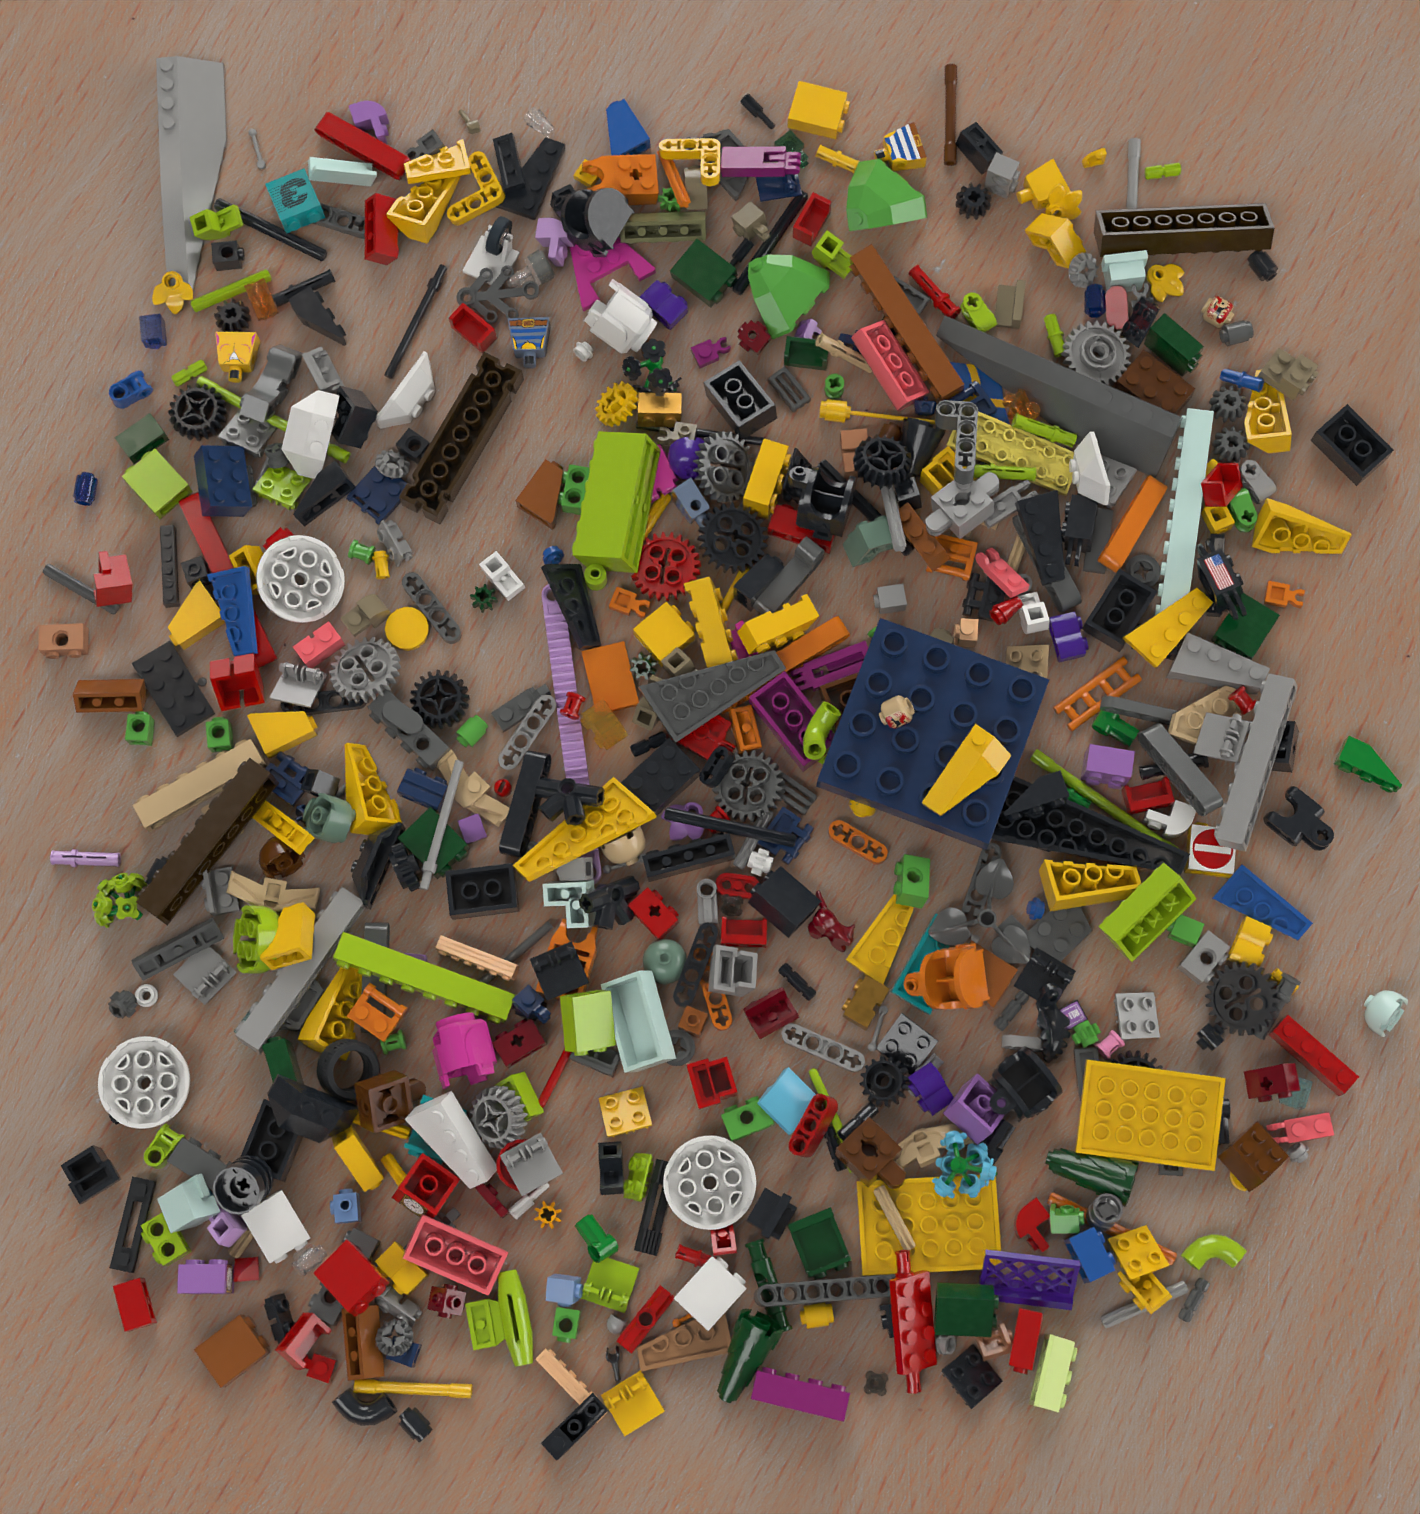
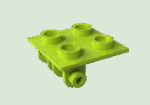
[252,466,312,511]
[623,1153,654,1202]
[581,1258,640,1313]

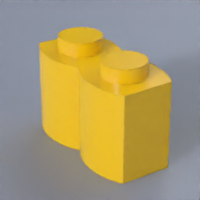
[1227,916,1273,968]
[375,1242,429,1295]

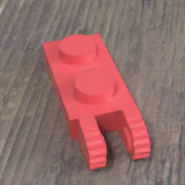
[975,548,1029,598]
[1266,1112,1334,1144]

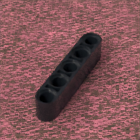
[499,750,552,858]

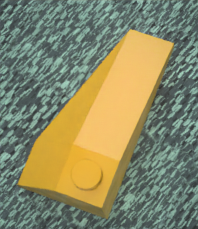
[1252,498,1351,554]
[922,724,1011,816]
[345,743,402,835]
[297,967,362,1061]

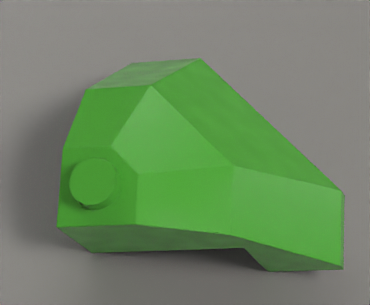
[846,159,927,231]
[748,254,830,339]

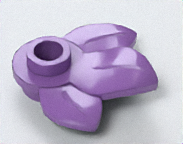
[661,802,704,840]

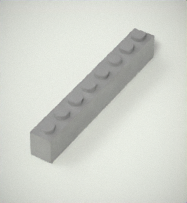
[1214,673,1298,852]
[235,887,366,1055]

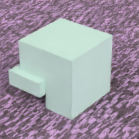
[1101,250,1148,292]
[157,1174,220,1233]

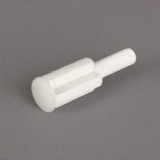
[508,1183,550,1220]

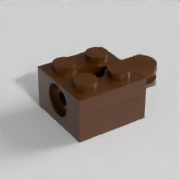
[354,1070,426,1134]
[835,1117,906,1189]

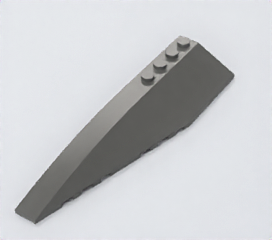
[936,315,1183,478]

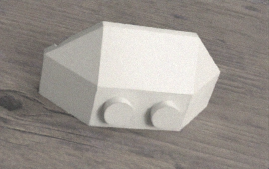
[375,351,435,429]
[282,390,339,479]
[1069,432,1110,505]

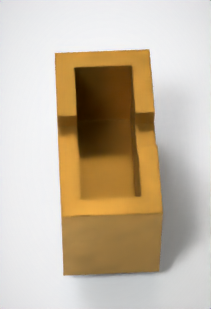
[638,392,682,428]
[841,975,890,1030]

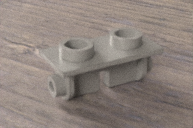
[377,520,413,567]
[374,1286,423,1329]

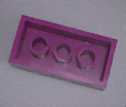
[749,671,835,772]
[751,1367,850,1422]

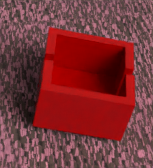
[210,653,265,712]

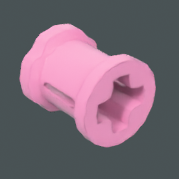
[1094,1030,1125,1060]

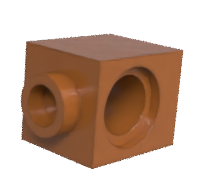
[678,1005,708,1038]

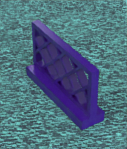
[978,1250,1080,1310]

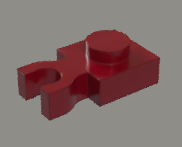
[475,1183,510,1218]

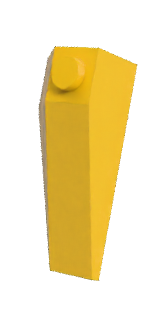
[387,176,461,244]
[1244,370,1292,453]

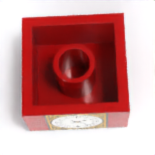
[391,1153,460,1219]

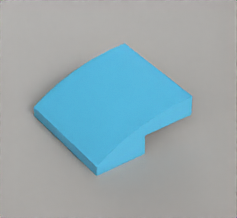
[757,1067,816,1135]

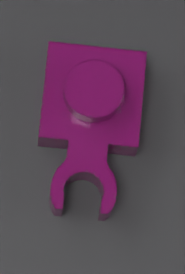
[691,337,731,369]

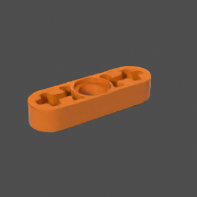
[828,820,888,864]

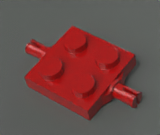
[671,715,736,761]

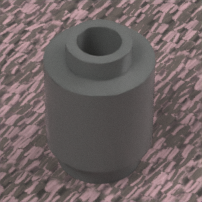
[1219,320,1254,346]

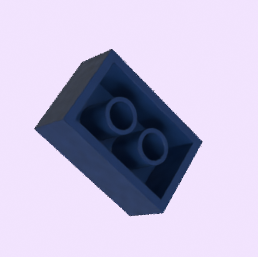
[194,445,252,517]

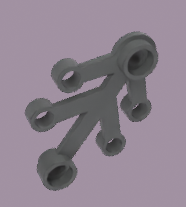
[456,265,540,324]

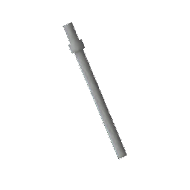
[419,760,464,890]

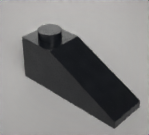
[293,461,356,527]

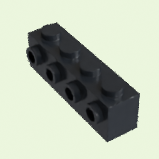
[642,832,735,882]

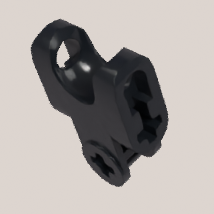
[1263,786,1334,851]

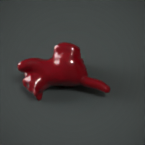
[807,890,855,952]

